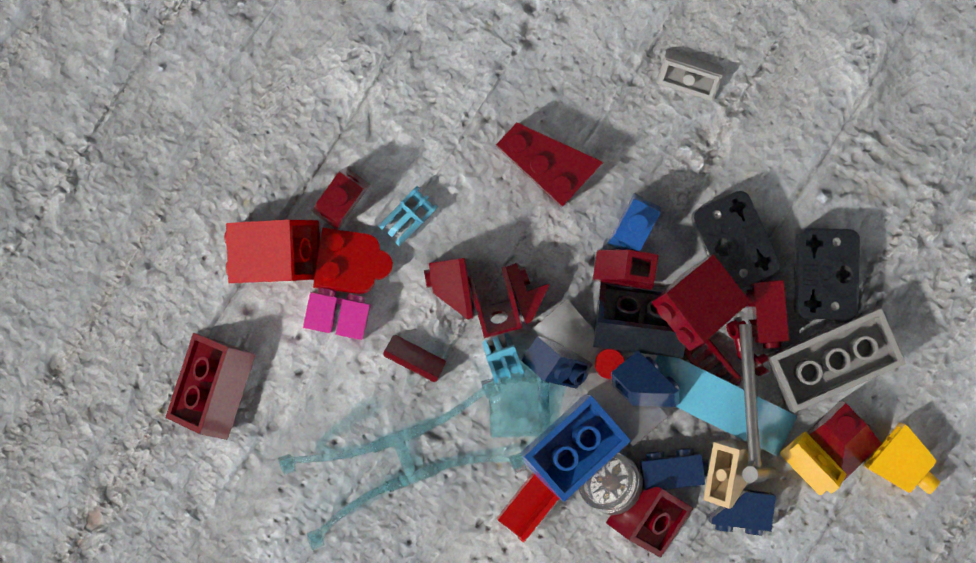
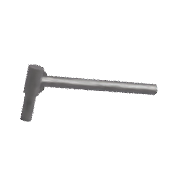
[739,324,777,483]

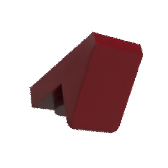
[506,263,550,324]

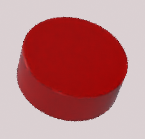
[595,349,624,379]

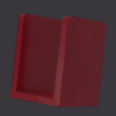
[468,266,522,339]

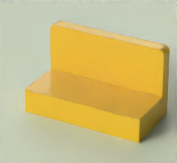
[780,431,847,495]

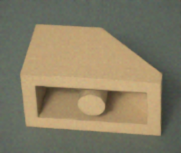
[703,439,748,509]

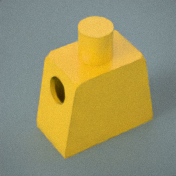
[863,422,941,494]

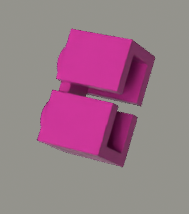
[303,288,371,340]

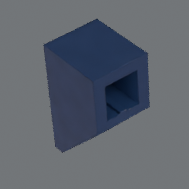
[521,336,593,389]
[611,351,680,407]
[708,489,776,536]

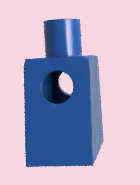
[608,193,661,251]

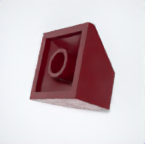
[424,258,474,320]
[807,401,882,481]
[606,487,693,558]

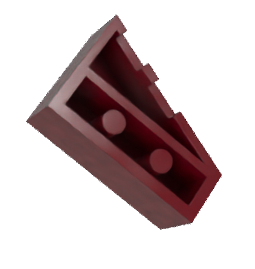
[496,122,604,207]

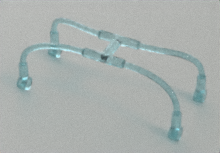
[278,378,527,550]

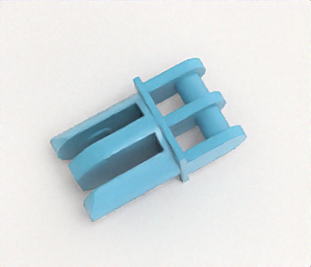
[378,186,439,247]
[482,333,524,383]

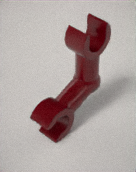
[726,320,770,376]

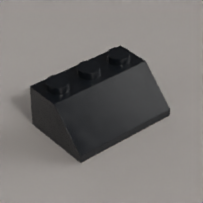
[593,282,686,358]

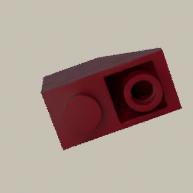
[592,250,659,290]

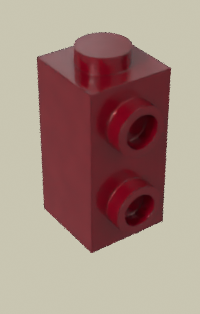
[746,280,789,348]

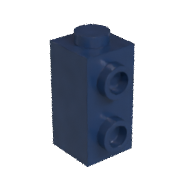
[639,448,709,491]

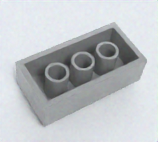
[767,308,906,413]

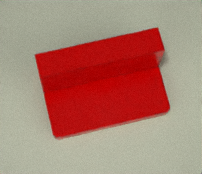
[497,473,560,543]

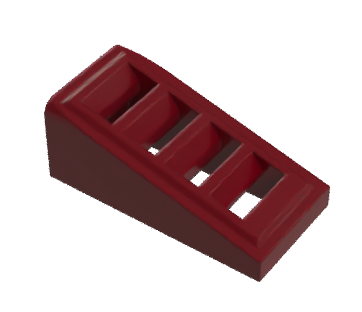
[684,339,743,386]

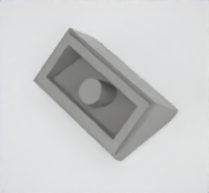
[656,49,723,101]

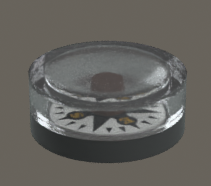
[579,452,643,515]

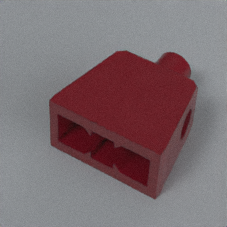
[313,167,371,230]

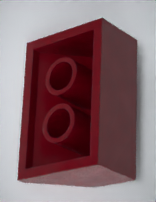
[165,333,256,440]

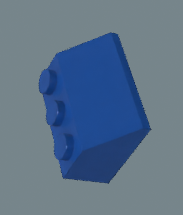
[518,395,631,502]

